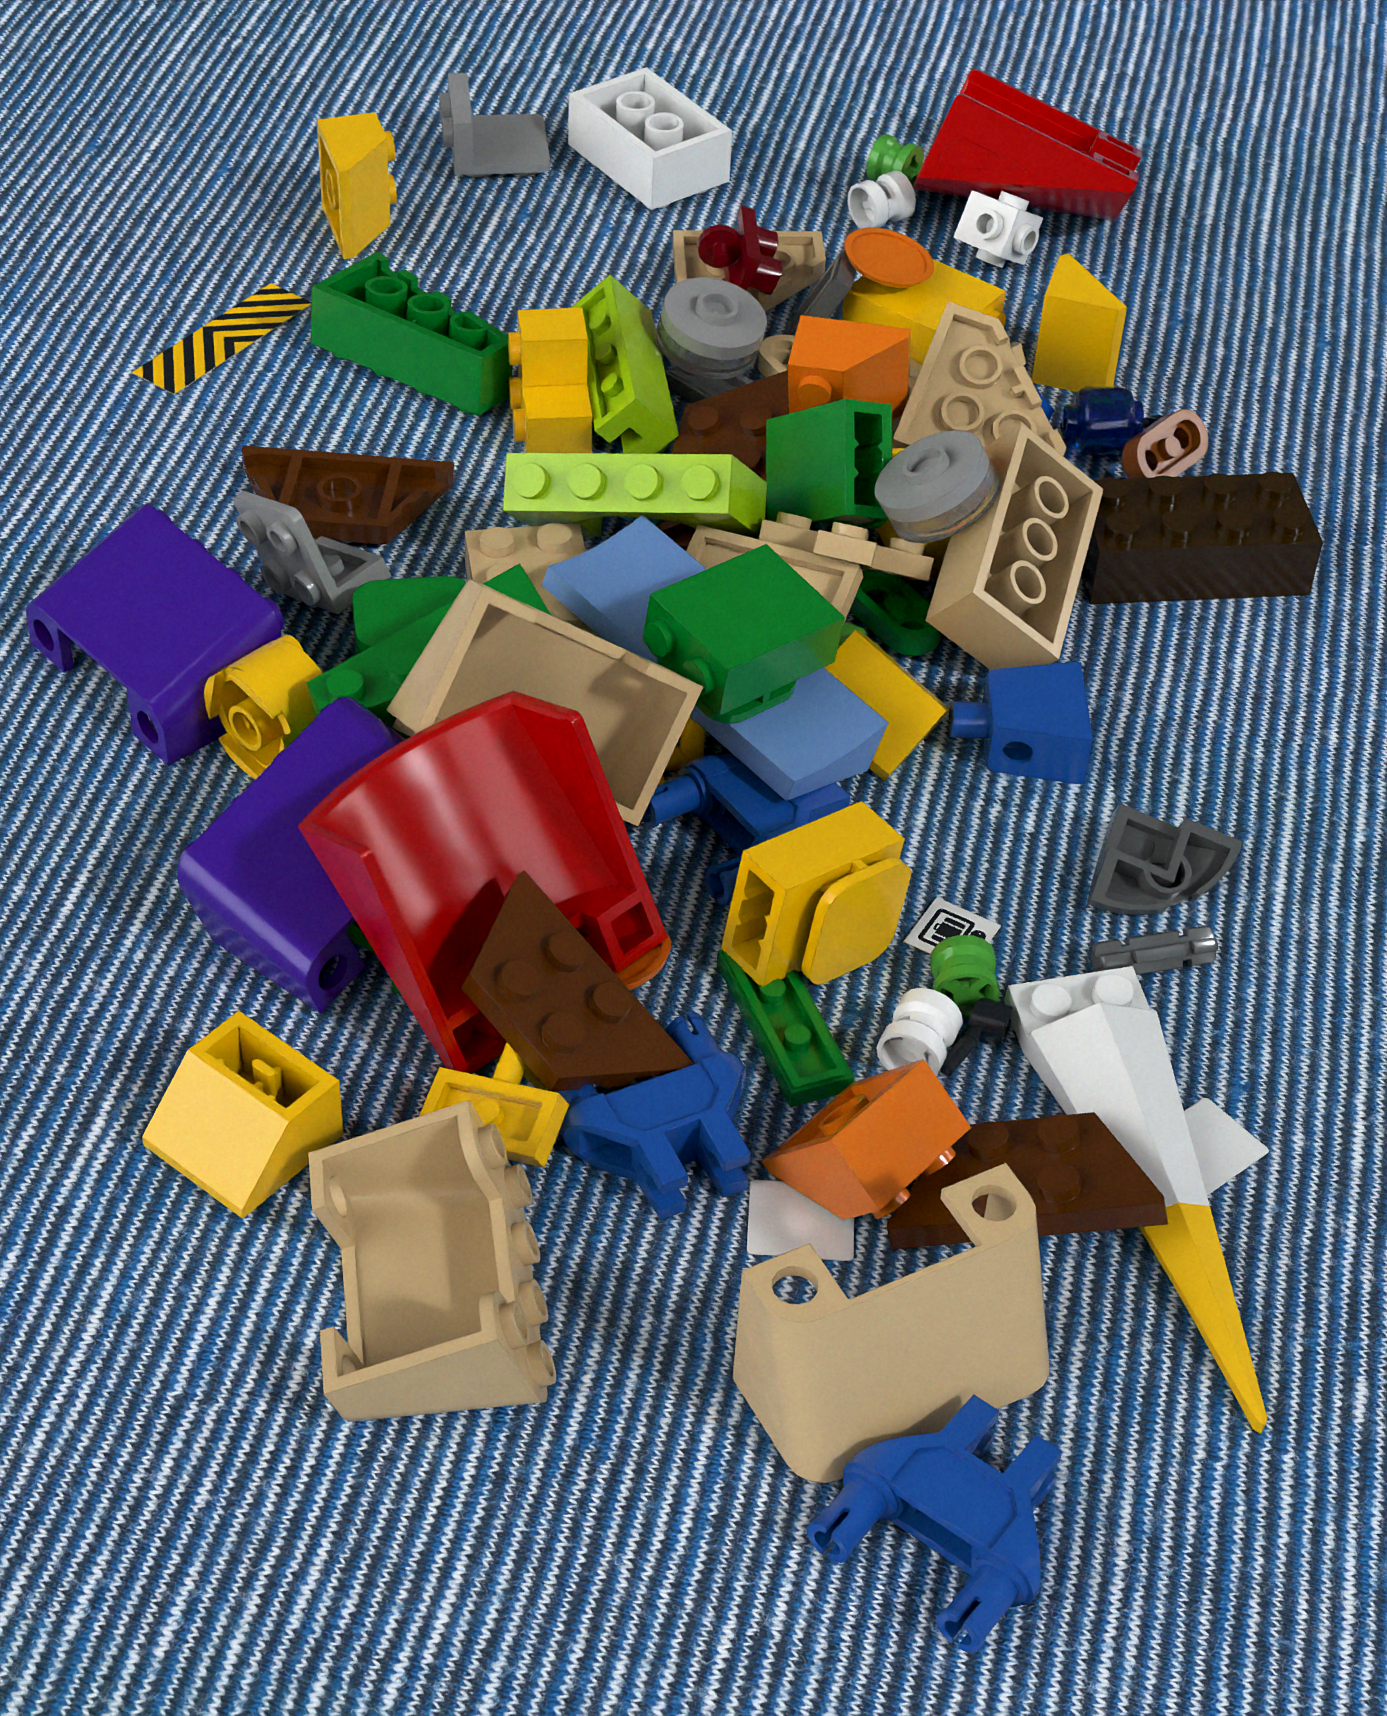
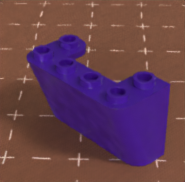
[26,504,284,766]
[177,697,406,1014]

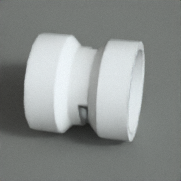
[847,170,916,229]
[876,988,963,1077]

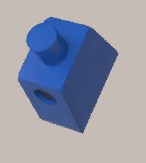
[949,662,1093,784]

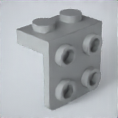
[439,73,550,178]
[233,491,391,614]

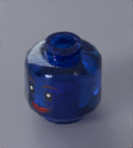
[1062,386,1144,457]

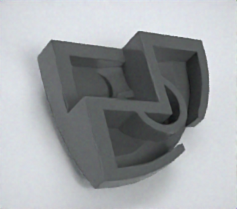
[1087,803,1243,915]

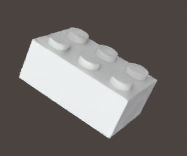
[568,67,732,210]

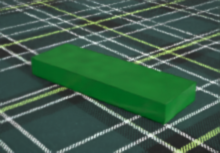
[717,950,854,1108]

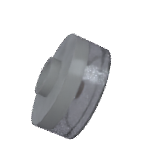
[656,277,767,379]
[875,430,1000,543]

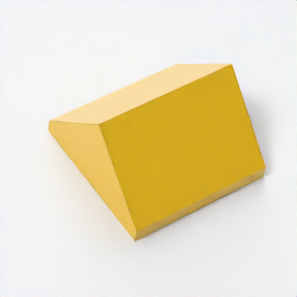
[1031,253,1127,397]
[824,630,949,781]

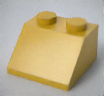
[317,112,397,259]

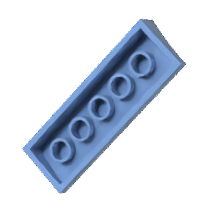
[542,515,889,801]

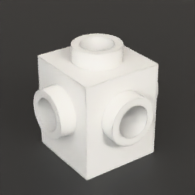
[953,190,1043,268]

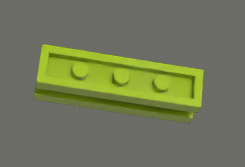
[572,275,679,454]

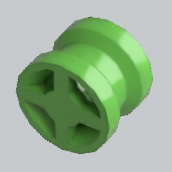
[866,134,924,187]
[930,935,1000,1018]

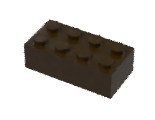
[1081,471,1323,604]

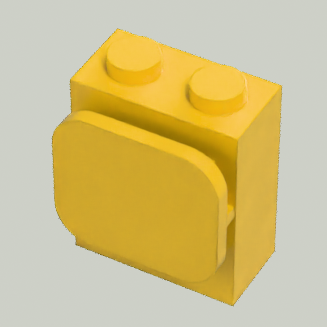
[841,259,1006,365]
[721,801,911,987]

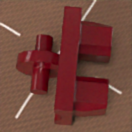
[697,205,783,295]

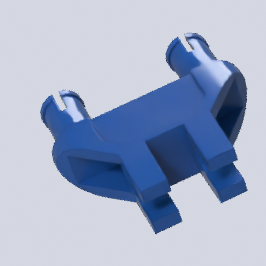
[640,754,850,905]
[542,1012,751,1220]
[806,1394,1062,1653]

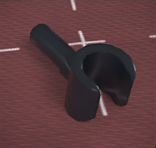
[940,998,1013,1076]

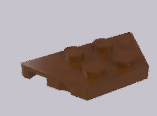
[671,370,789,520]
[241,445,455,545]
[461,870,694,1092]
[887,1112,1168,1250]

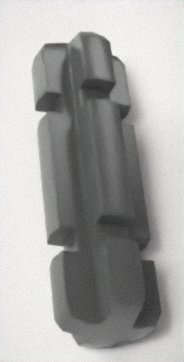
[1090,925,1218,975]

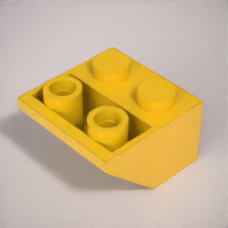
[142,1010,343,1219]

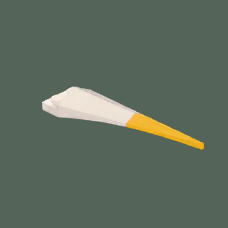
[1004,966,1268,1434]

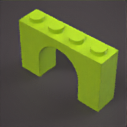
[503,453,767,539]

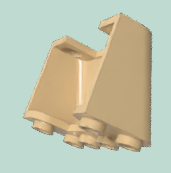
[386,578,703,826]
[308,1100,556,1422]
[732,1163,1049,1483]

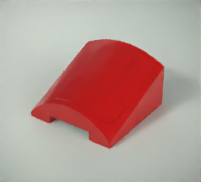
[912,69,1142,221]
[298,691,668,1074]

